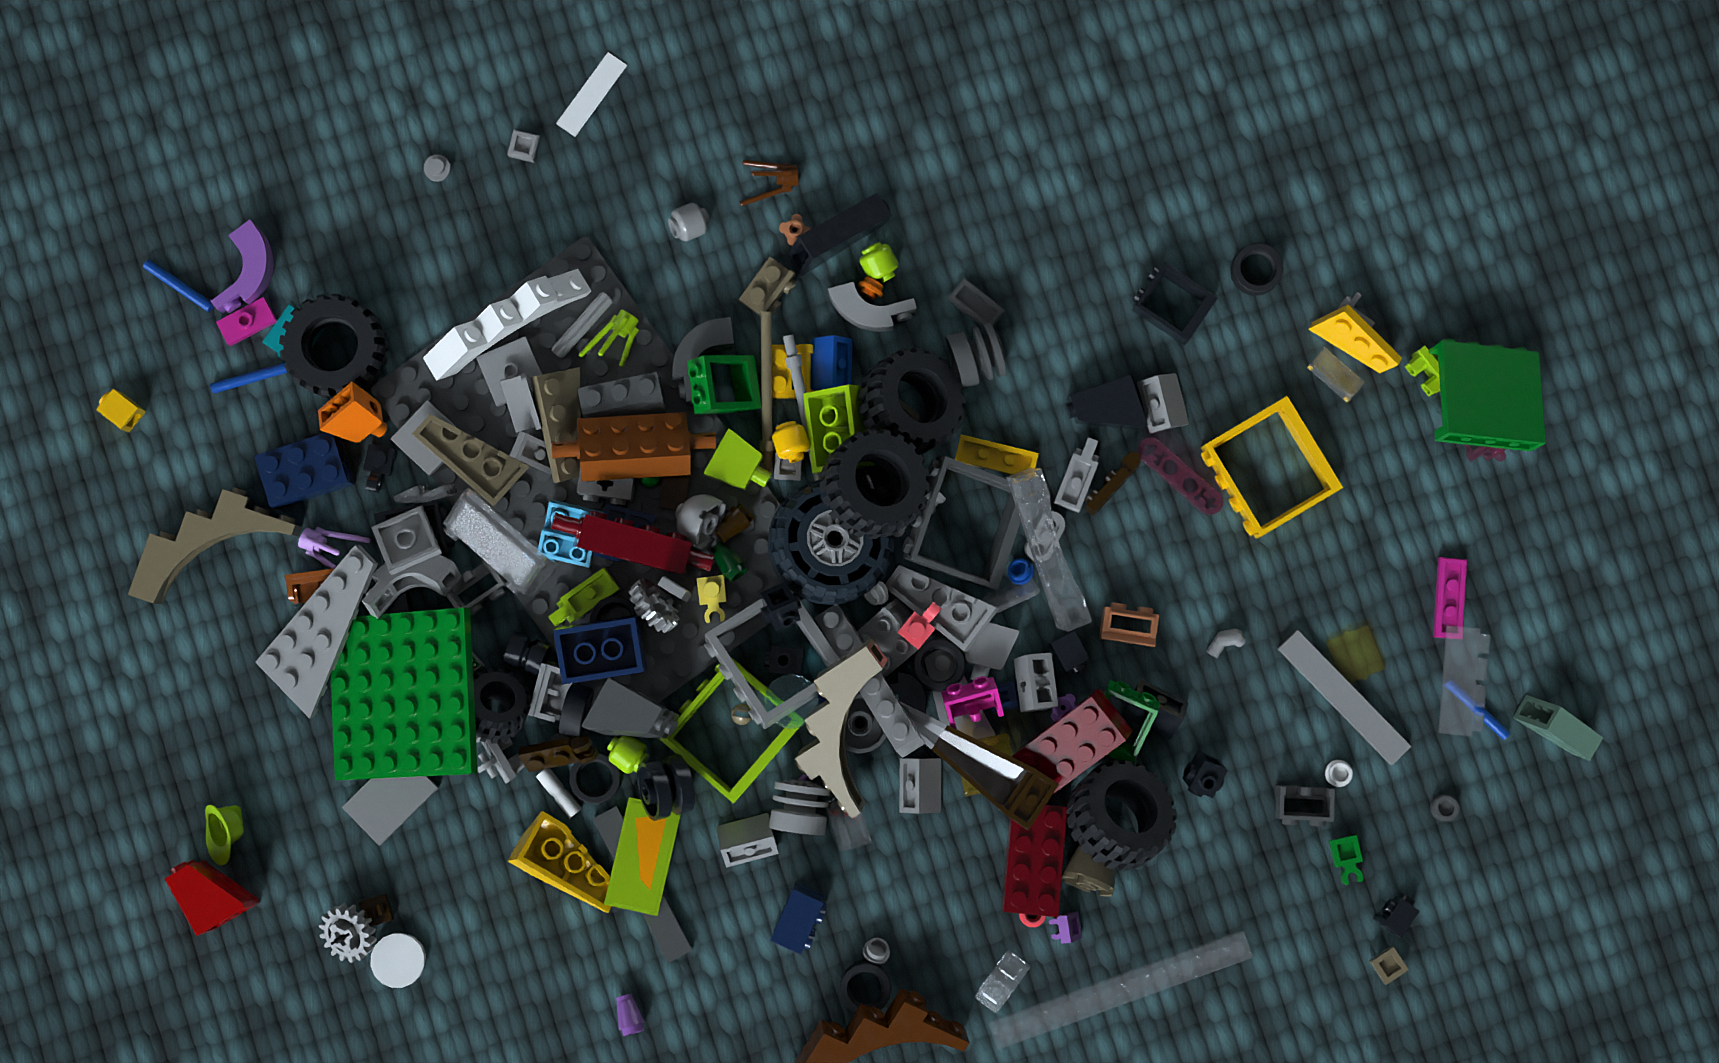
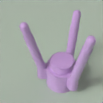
[298,527,371,569]

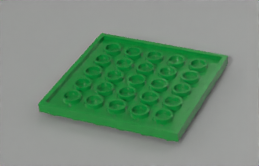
[330,607,478,781]

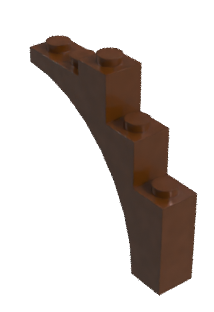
[794,988,970,1063]

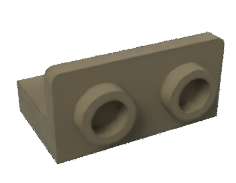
[739,257,797,316]

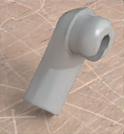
[1206,628,1246,658]

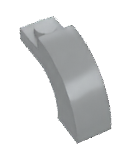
[828,282,917,332]

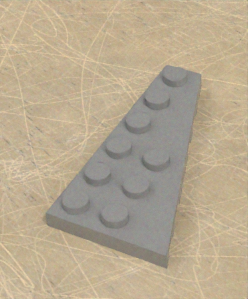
[256,545,378,719]

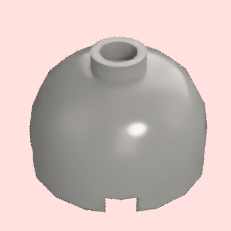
[675,494,726,550]

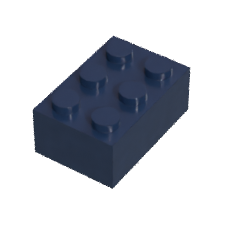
[254,433,355,510]
[553,615,647,685]
[770,882,827,955]

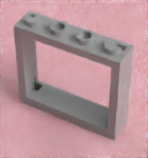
[704,590,839,729]

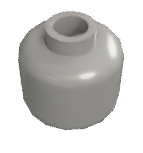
[668,203,710,242]

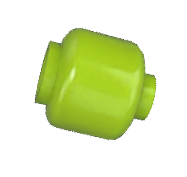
[859,241,899,283]
[607,736,649,774]

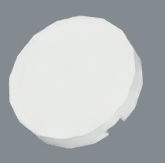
[370,933,426,988]

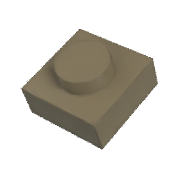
[1369,946,1409,985]

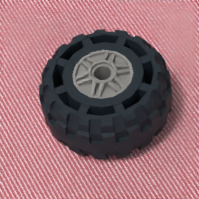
[767,480,894,605]

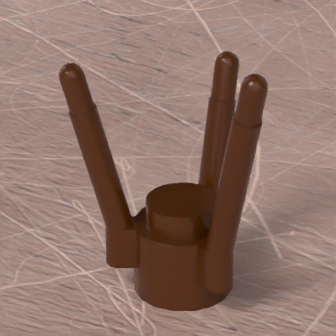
[740,160,798,206]

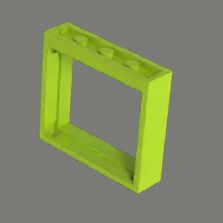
[660,657,805,804]

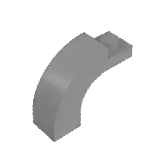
[362,555,462,619]

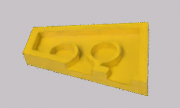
[1308,304,1402,373]

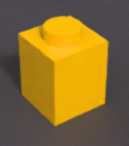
[96,389,146,432]

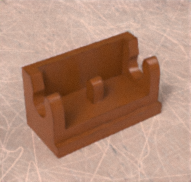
[284,568,335,604]

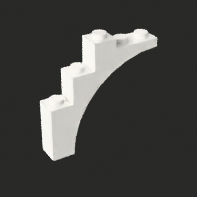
[423,269,591,381]

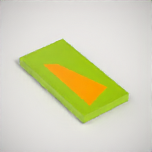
[604,797,681,916]

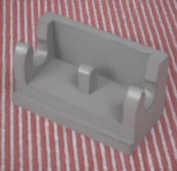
[528,661,573,722]

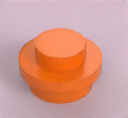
[858,277,884,300]

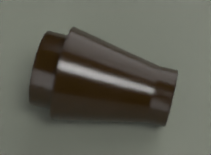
[714,504,754,543]

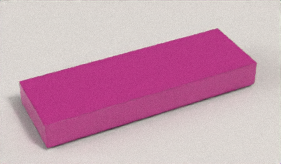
[1433,557,1467,640]

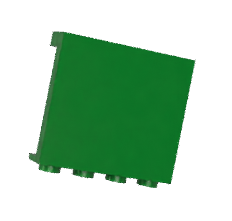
[1429,339,1546,451]

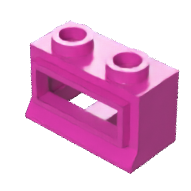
[941,676,1004,729]

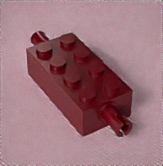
[551,510,714,575]

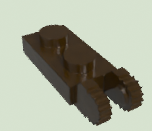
[1085,451,1142,516]
[518,735,599,772]

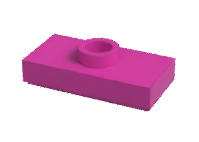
[216,297,277,346]

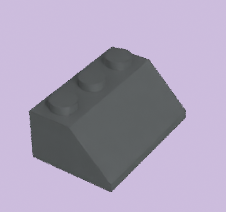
[577,372,667,418]

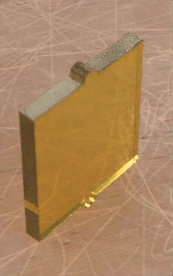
[1326,625,1385,683]

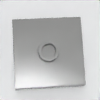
[476,336,542,407]
[391,400,457,476]
[371,505,442,575]

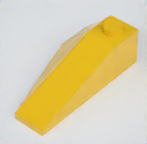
[508,811,612,913]

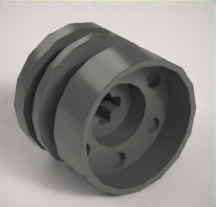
[945,322,1006,389]

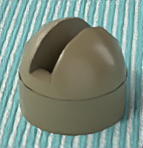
[731,703,752,725]

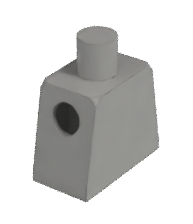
[964,622,1019,680]

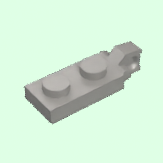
[1054,437,1099,513]

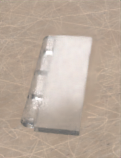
[1438,626,1490,736]

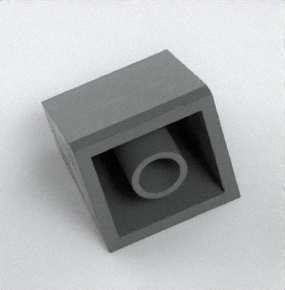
[581,678,679,739]

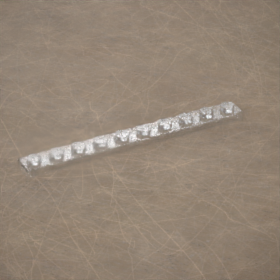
[988,931,1253,1050]

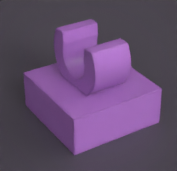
[1049,911,1082,944]

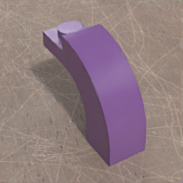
[211,219,274,314]

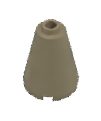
[1061,820,1116,897]

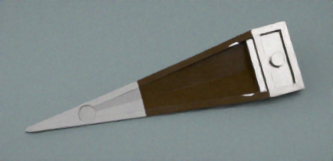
[899,701,1059,830]

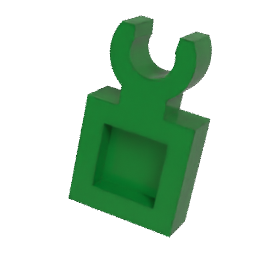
[1328,834,1363,885]

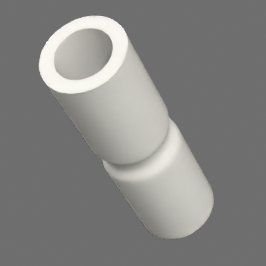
[536,768,582,819]

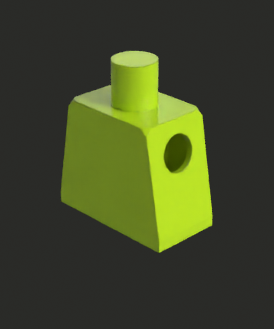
[704,428,772,490]

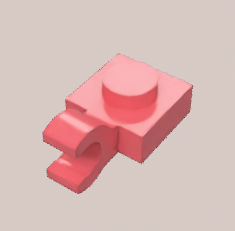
[897,602,942,649]

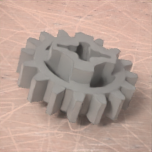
[629,578,680,633]
[319,903,377,963]

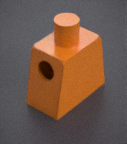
[318,382,387,443]

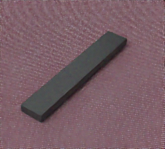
[593,806,693,963]

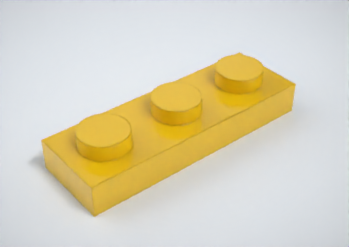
[954,434,1039,480]

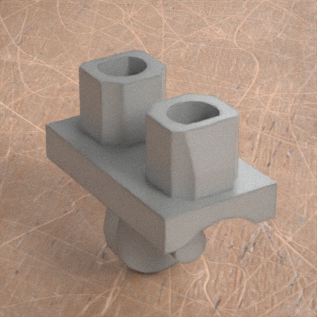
[478,737,525,784]

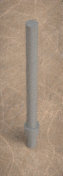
[783,334,825,481]

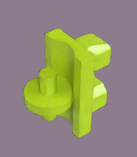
[1405,346,1440,396]

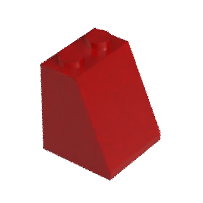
[164,859,260,936]

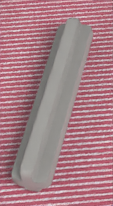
[551,292,612,359]

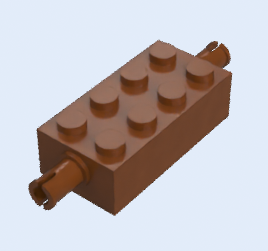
[551,412,716,482]

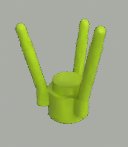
[579,310,639,367]

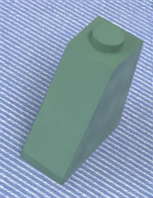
[1513,695,1603,761]

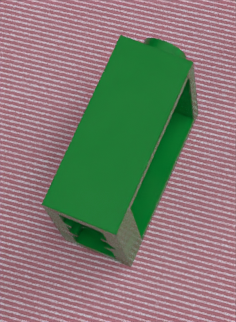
[687,355,762,414]
[1104,680,1160,765]

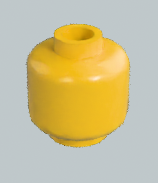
[772,421,810,463]

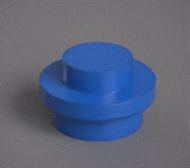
[1008,559,1034,585]

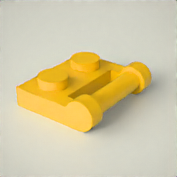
[772,344,814,399]

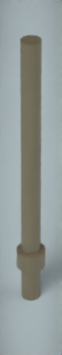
[759,312,775,473]

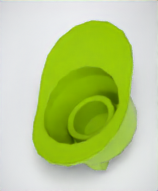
[205,804,244,866]

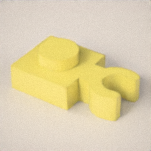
[697,575,727,623]

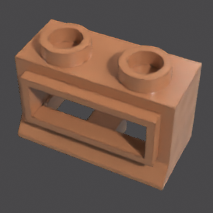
[1099,603,1159,647]

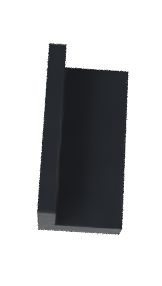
[1123,679,1189,740]

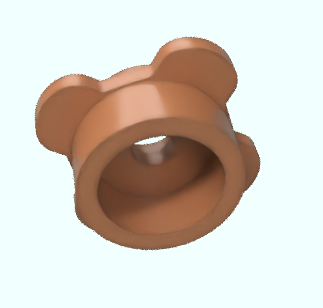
[779,214,810,246]

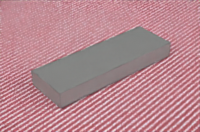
[658,576,692,603]

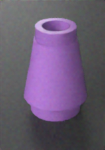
[616,993,645,1036]

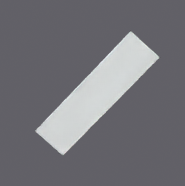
[556,52,627,137]

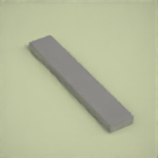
[1277,630,1411,765]

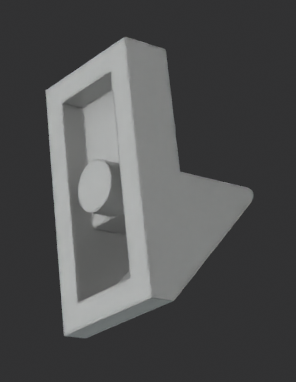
[510,431,552,475]

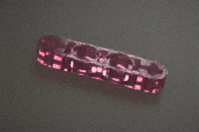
[1137,437,1223,515]

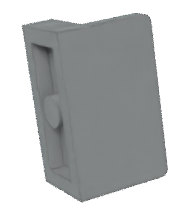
[500,373,542,433]
[1137,373,1189,433]
[899,758,941,814]
[717,813,779,868]

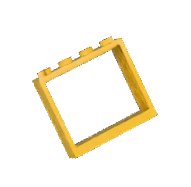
[1201,396,1343,539]

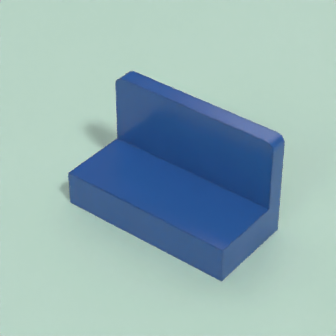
[811,335,853,391]

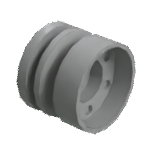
[769,779,831,835]

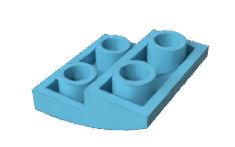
[537,499,603,568]

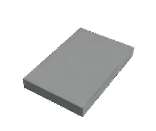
[342,776,439,846]

